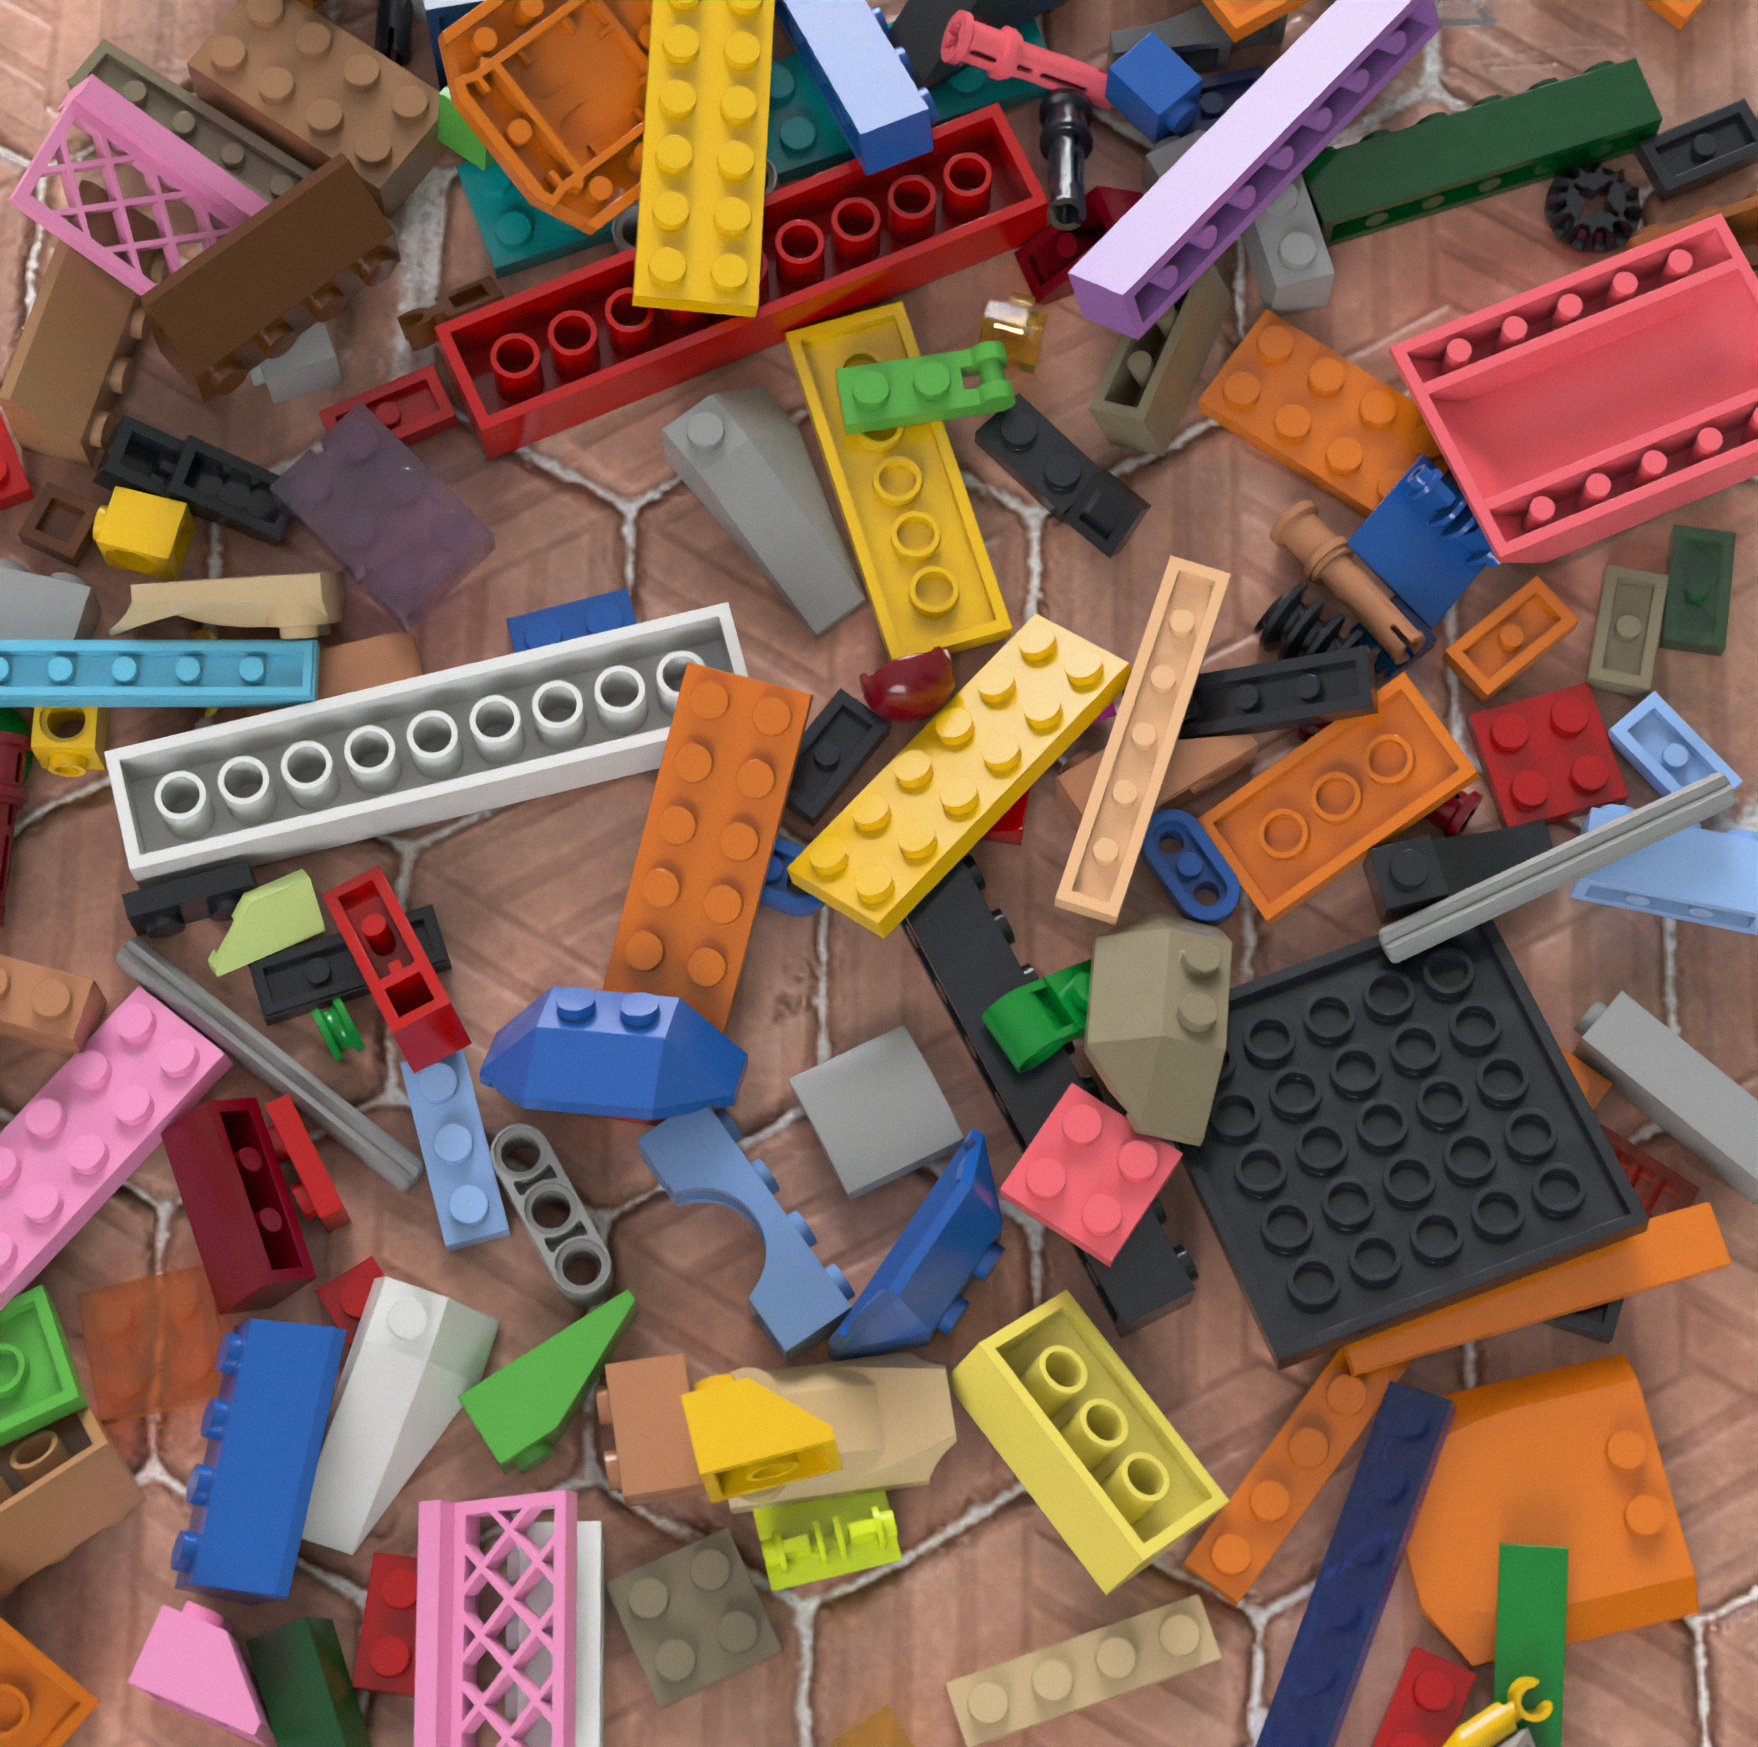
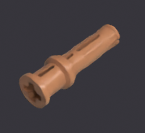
[1270,500,1426,665]

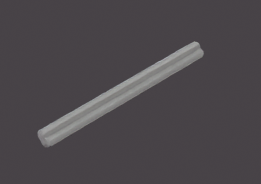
[1379,772,1736,963]
[115,937,425,1192]

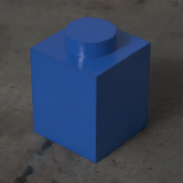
[1105,31,1203,145]

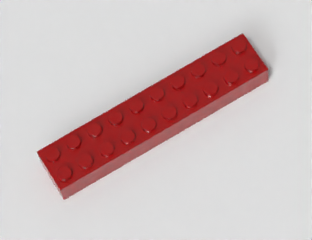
[434,102,1049,461]

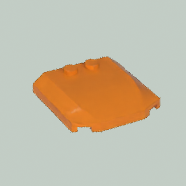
[437,0,652,236]
[1383,1353,1700,1669]

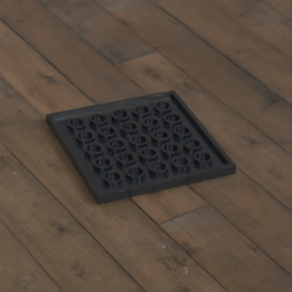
[1172,919,1649,1371]

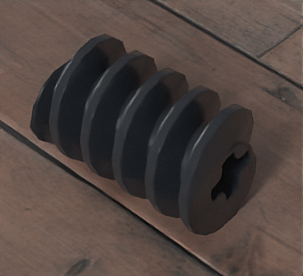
[1253,580,1390,688]

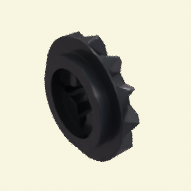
[1545,160,1643,253]

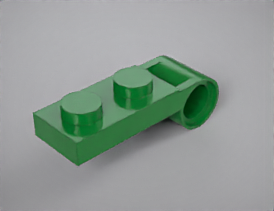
[981,959,1091,1073]

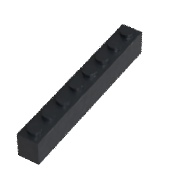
[899,854,1198,1338]

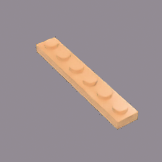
[1054,555,1231,925]

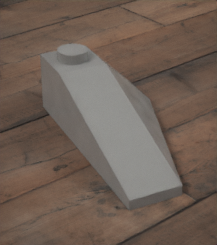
[662,385,865,639]

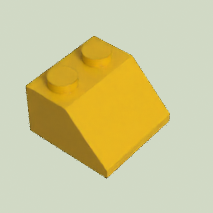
[681,1374,843,1503]

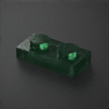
[1658,524,1736,657]

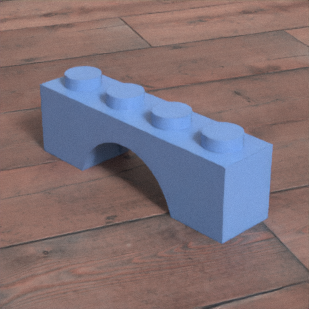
[637,1106,855,1364]

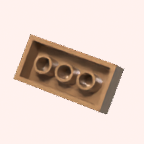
[187,0,449,219]

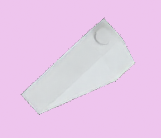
[301,1276,501,1555]

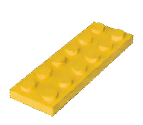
[632,0,775,318]
[785,301,1012,662]
[786,614,1131,939]

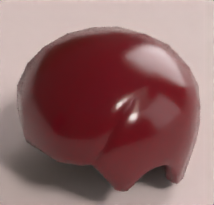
[859,646,956,724]

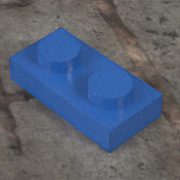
[506,588,637,653]

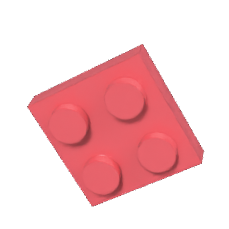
[999,1083,1183,1267]

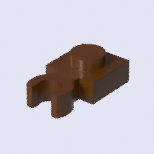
[397,275,505,352]

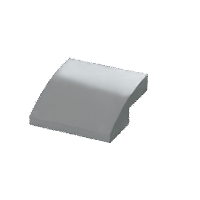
[788,1025,965,1201]

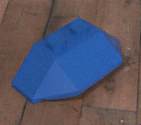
[479,986,748,1120]
[827,1128,1006,1361]

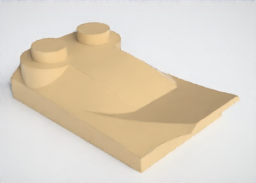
[109,570,346,639]
[728,1352,957,1514]

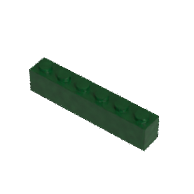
[1301,58,1663,248]

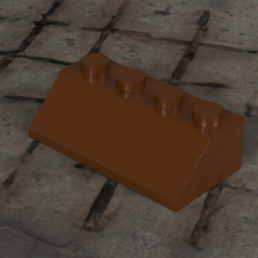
[140,152,401,404]

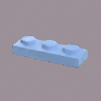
[400,1049,511,1252]

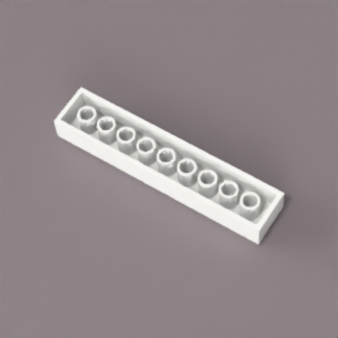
[104,602,748,889]

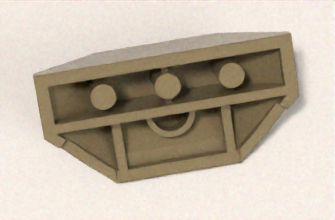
[1084,912,1232,1146]

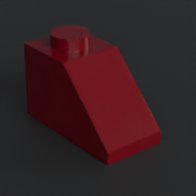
[1014,185,1143,305]

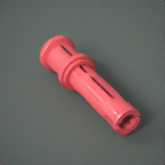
[941,10,1112,110]

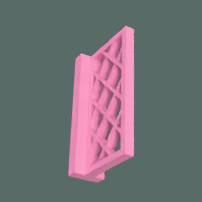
[7,74,270,296]
[414,1490,578,1747]

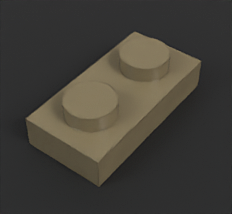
[1584,563,1669,698]

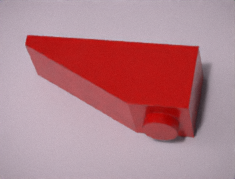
[322,865,472,1074]

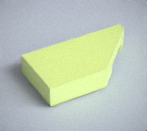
[208,869,326,977]

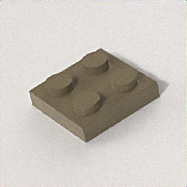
[605,1527,783,1710]

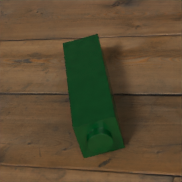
[246,1616,372,1747]

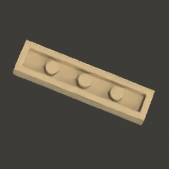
[944,1594,1222,1747]

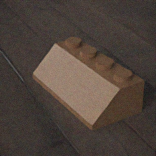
[0,179,170,467]
[0,1401,147,1601]

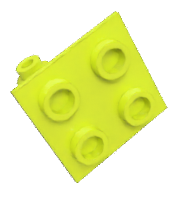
[753,1491,902,1592]

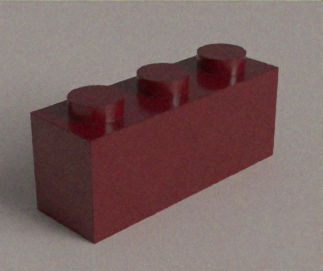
[161,1097,317,1315]

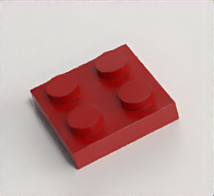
[1466,682,1629,829]

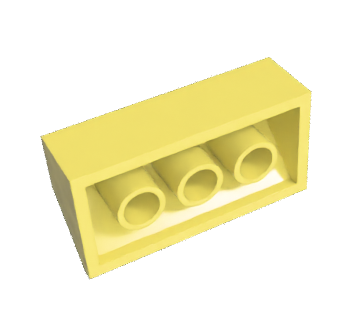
[947,1290,1230,1595]

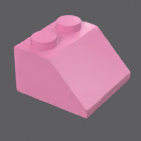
[128,1601,276,1747]

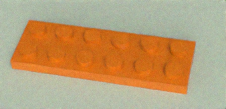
[602,662,814,1036]

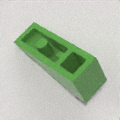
[458,1289,638,1475]

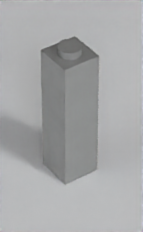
[1572,991,1758,1204]

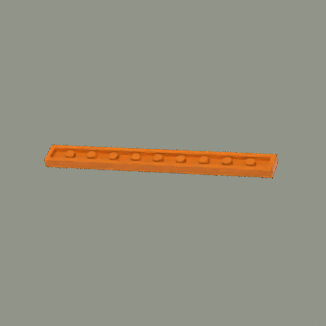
[1182,1046,1613,1607]

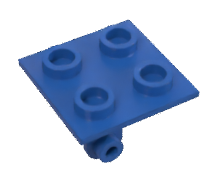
[1345,454,1501,630]

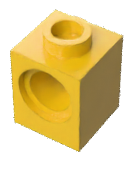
[93,486,196,581]
[31,707,111,777]

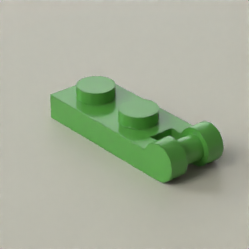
[835,340,1016,435]

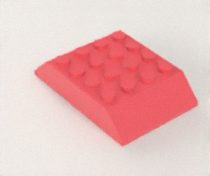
[1389,213,1758,563]

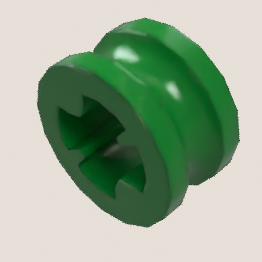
[310,997,365,1063]

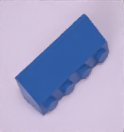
[171,1319,347,1606]

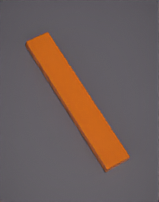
[1342,1201,1732,1377]

